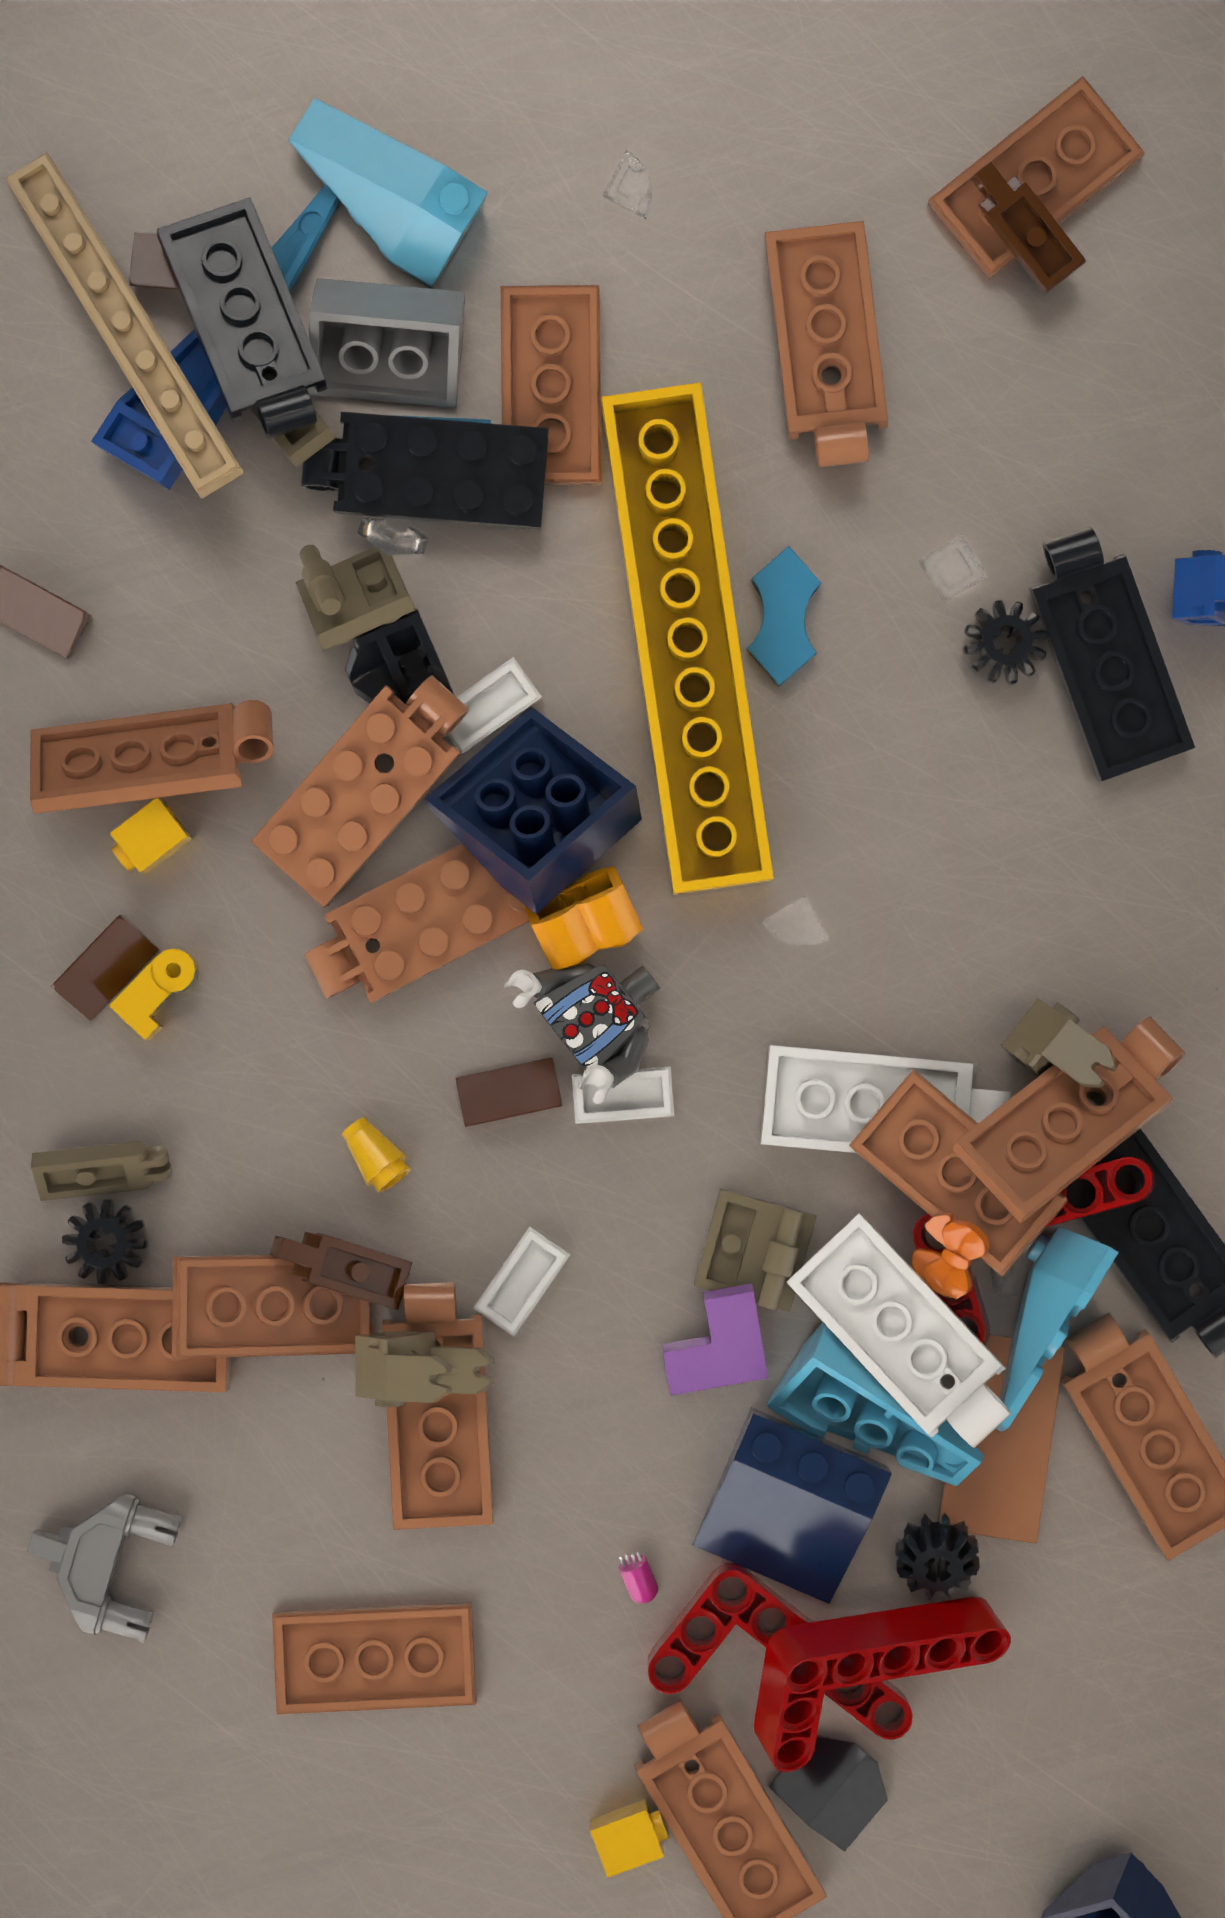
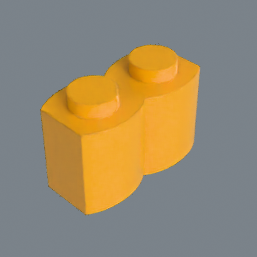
[524,866,643,970]

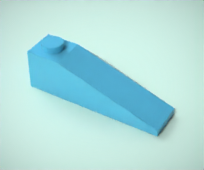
[288,98,488,289]
[995,1226,1119,1432]
[767,1322,984,1486]

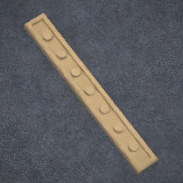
[5,152,244,499]

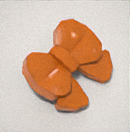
[912,1213,990,1299]

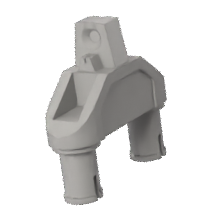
[27,1493,182,1643]

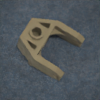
[1000,998,1117,1106]
[355,1331,495,1407]

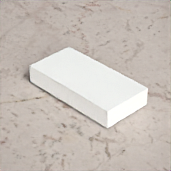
[448,657,542,756]
[572,1066,674,1124]
[473,1226,571,1336]

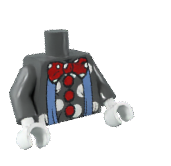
[504,964,660,1104]

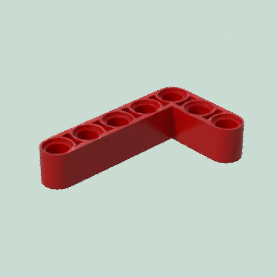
[913,1157,1155,1345]
[647,1562,913,1740]
[754,1597,1011,1772]

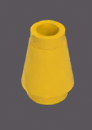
[341,1117,411,1193]

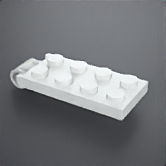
[760,1045,1012,1153]
[787,1213,1011,1448]

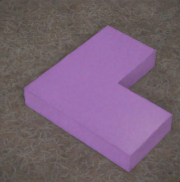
[661,1283,768,1396]

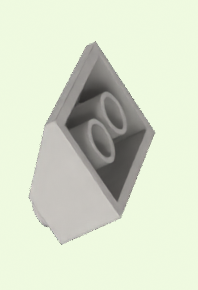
[309,278,465,408]

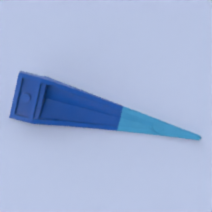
[91,185,340,490]

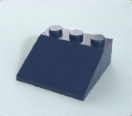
[425,706,642,914]
[692,1407,892,1604]

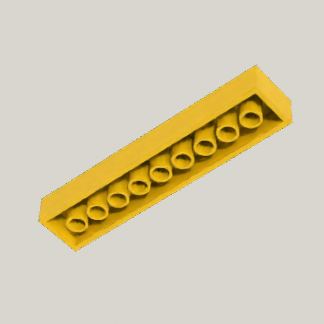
[602,382,774,895]

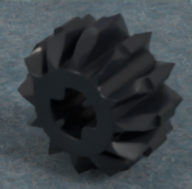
[963,600,1048,685]
[62,1199,149,1285]
[895,1512,980,1601]

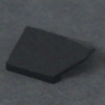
[345,609,454,704]
[768,1735,888,1851]

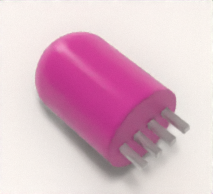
[618,1551,658,1604]

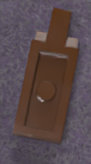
[972,162,1086,295]
[269,1232,413,1310]

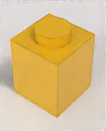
[110,798,193,875]
[590,1799,670,1878]

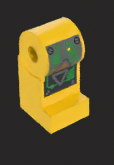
[109,949,199,1041]

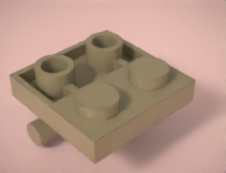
[296,542,415,651]
[694,1188,817,1312]

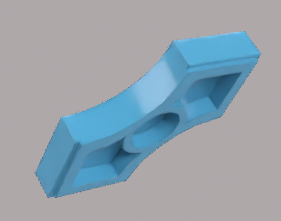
[746,546,821,687]

